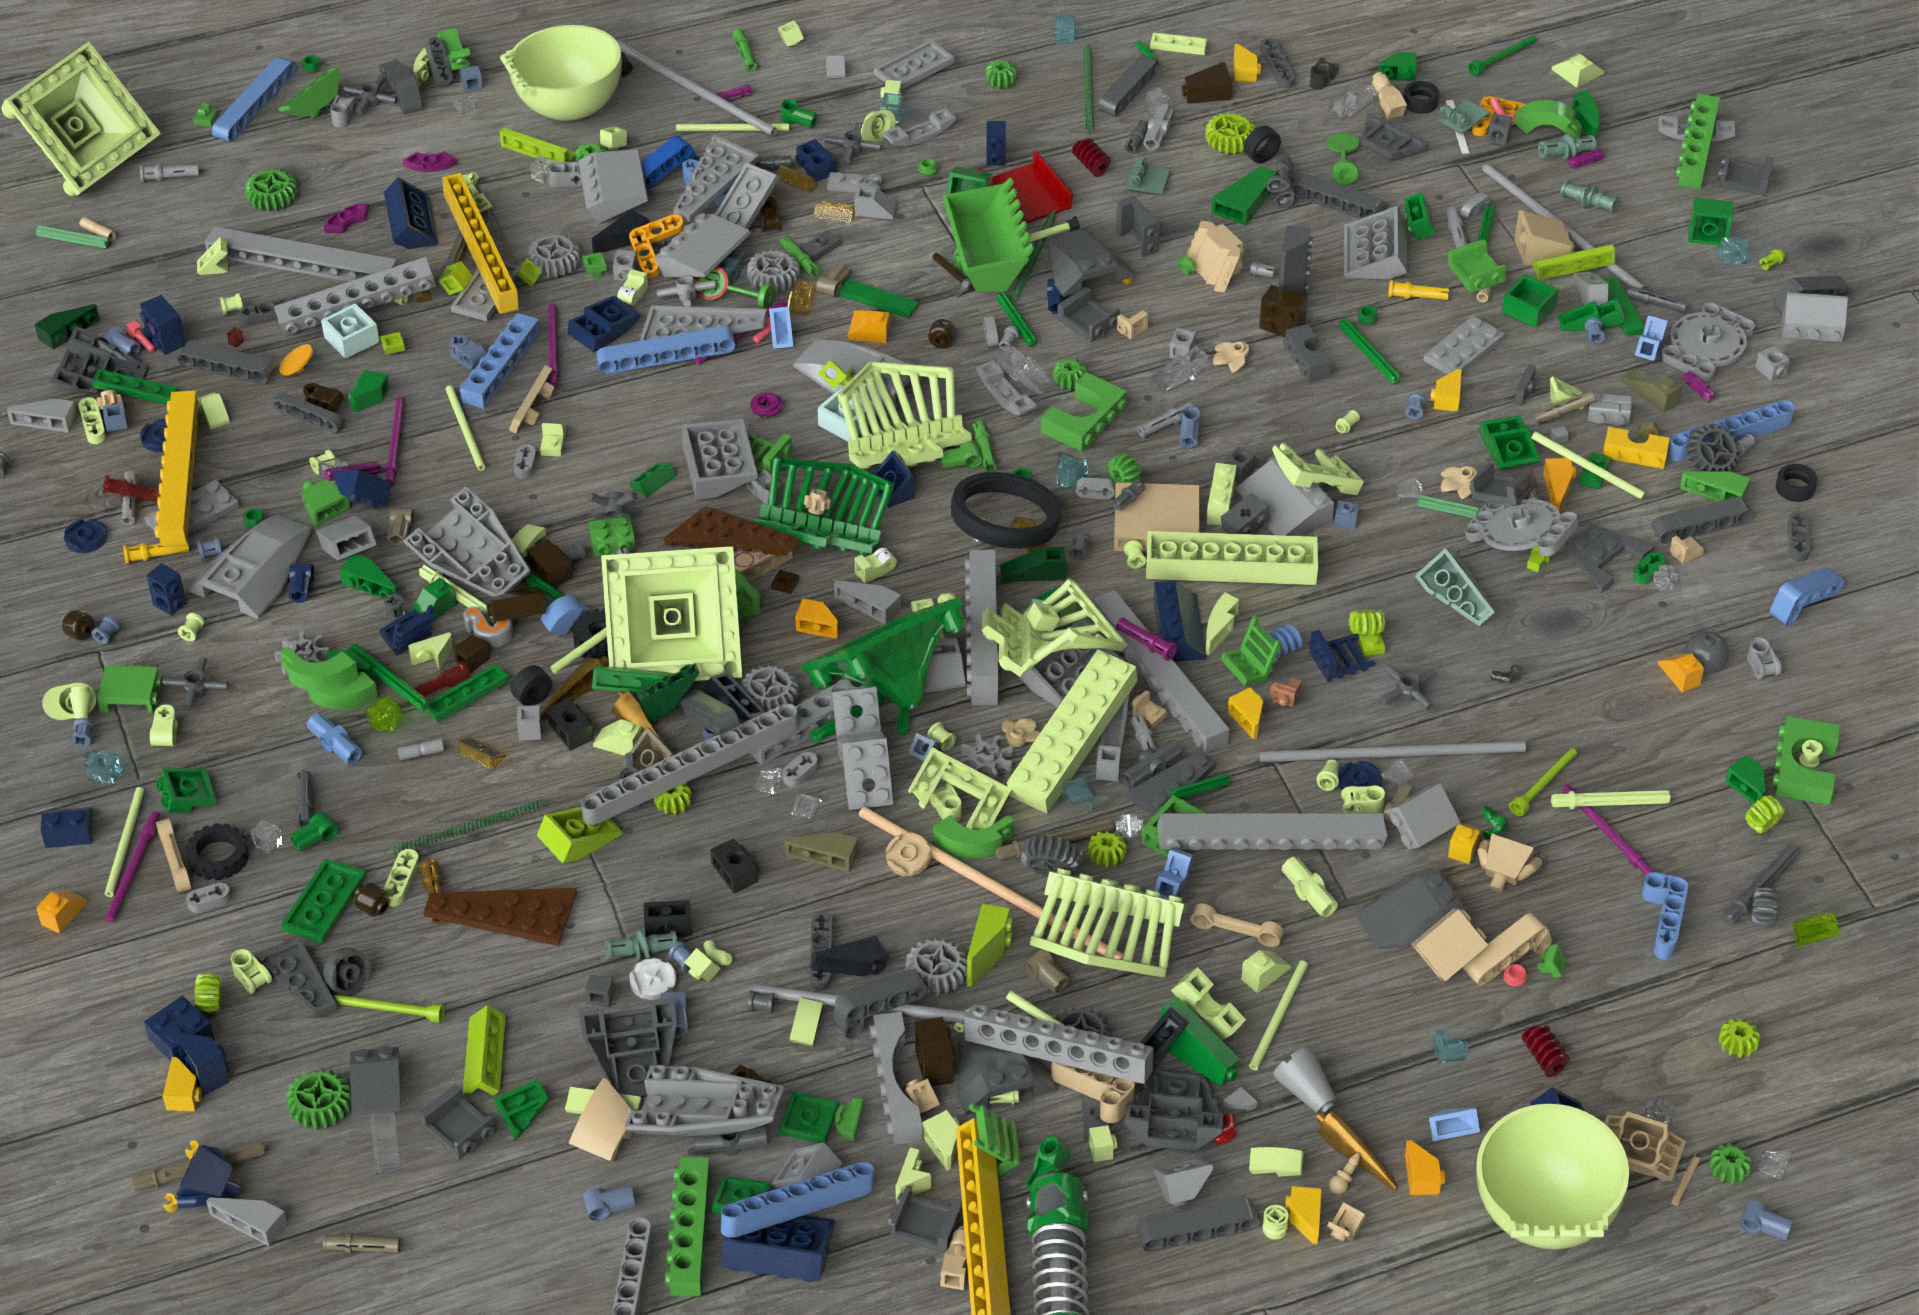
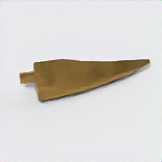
[541,656,609,721]
[611,691,662,740]
[1315,1111,1397,1190]

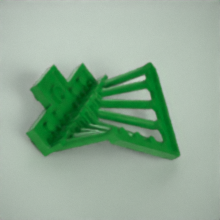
[753,457,895,556]

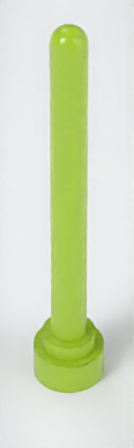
[1509,748,1577,817]
[334,995,445,1023]

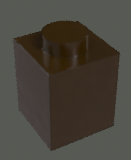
[453,634,490,673]

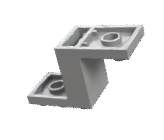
[832,686,894,810]

